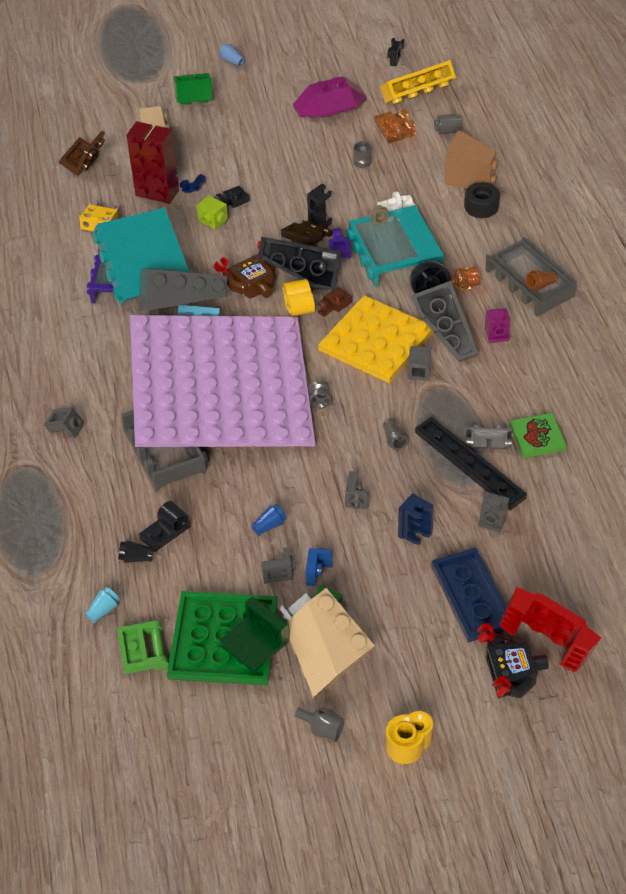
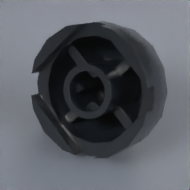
[409,260,451,294]

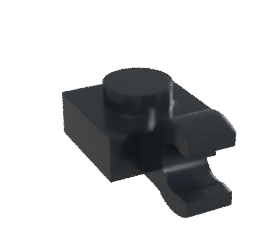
[387,38,404,66]
[214,186,249,208]

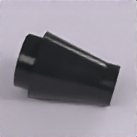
[118,540,154,563]

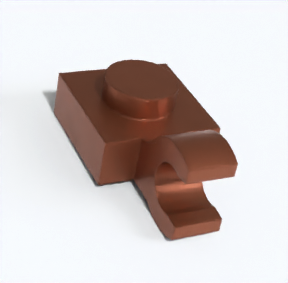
[318,287,353,317]

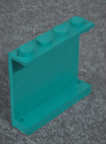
[92,208,190,306]

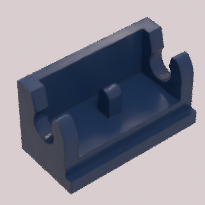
[398,493,434,545]

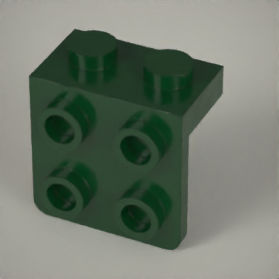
[220,597,289,671]

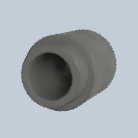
[434,114,462,134]

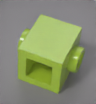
[196,195,228,229]

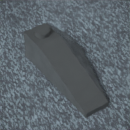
[412,281,479,362]

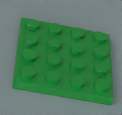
[167,591,278,686]

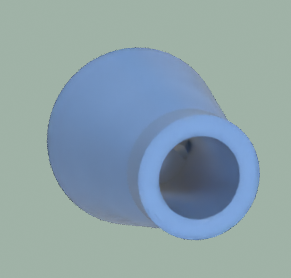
[219,44,245,67]

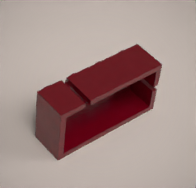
[126,121,179,204]

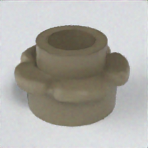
[370,205,389,225]

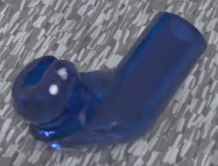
[180,174,206,193]

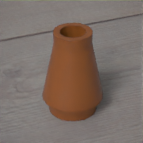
[525,270,557,291]

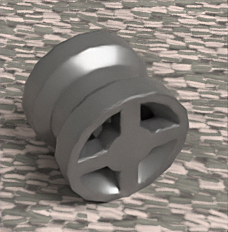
[309,381,331,408]

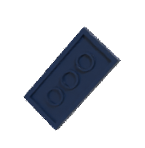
[431,548,506,642]

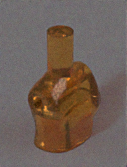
[450,266,481,290]

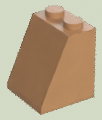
[445,130,498,188]

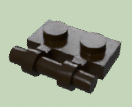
[281,220,333,246]

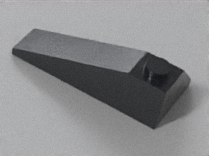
[258,237,342,291]

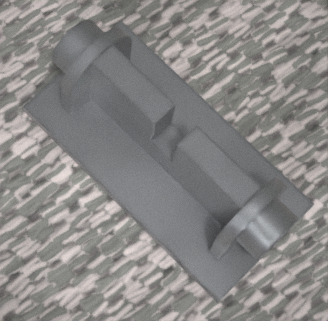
[466,425,512,449]

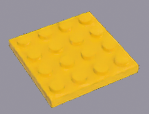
[318,295,434,384]

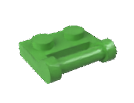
[117,621,169,674]

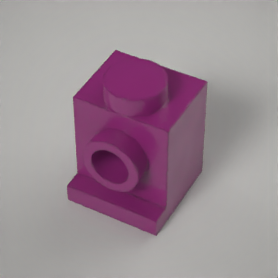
[484,308,510,343]

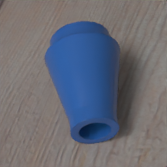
[251,504,287,536]

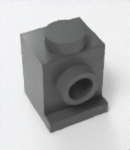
[478,492,509,533]

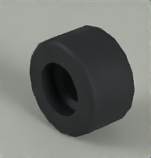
[464,182,500,218]

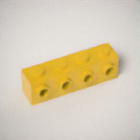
[380,60,456,104]

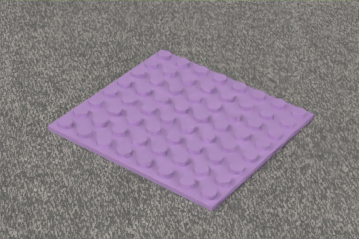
[130,315,315,447]

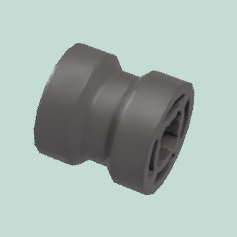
[353,141,372,168]

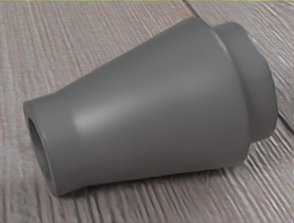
[383,419,408,450]

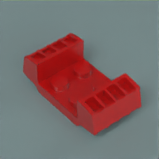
[499,587,602,672]

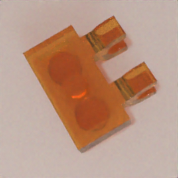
[374,109,416,144]

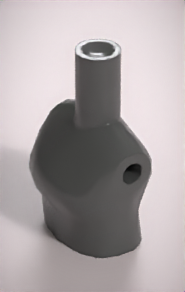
[295,707,345,742]

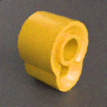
[282,279,315,317]
[385,711,433,764]

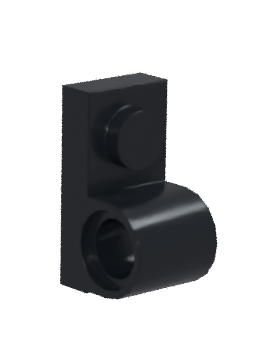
[139,501,191,552]

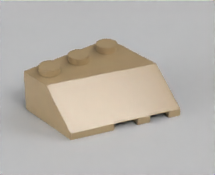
[287,588,375,699]

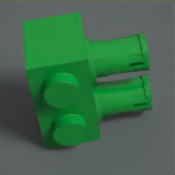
[173,73,213,105]

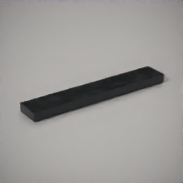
[415,417,527,511]

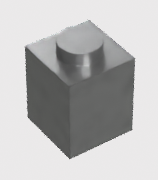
[408,346,432,381]

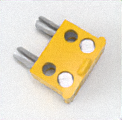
[79,201,121,231]

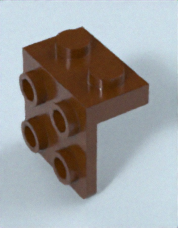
[59,131,105,176]

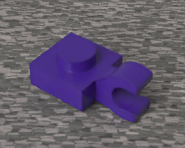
[328,228,351,258]

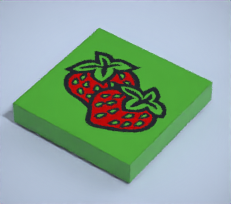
[509,413,567,458]

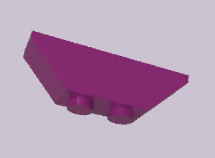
[293,76,366,117]

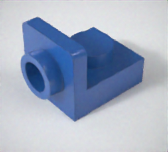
[306,548,333,586]

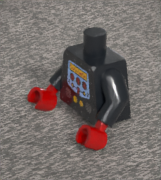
[477,623,549,698]

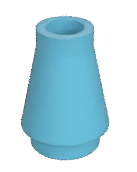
[84,587,120,623]

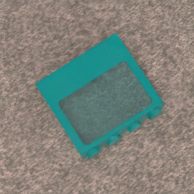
[346,205,444,287]

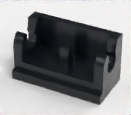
[307,184,332,227]

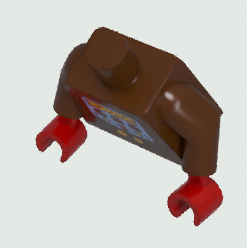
[214,237,276,298]

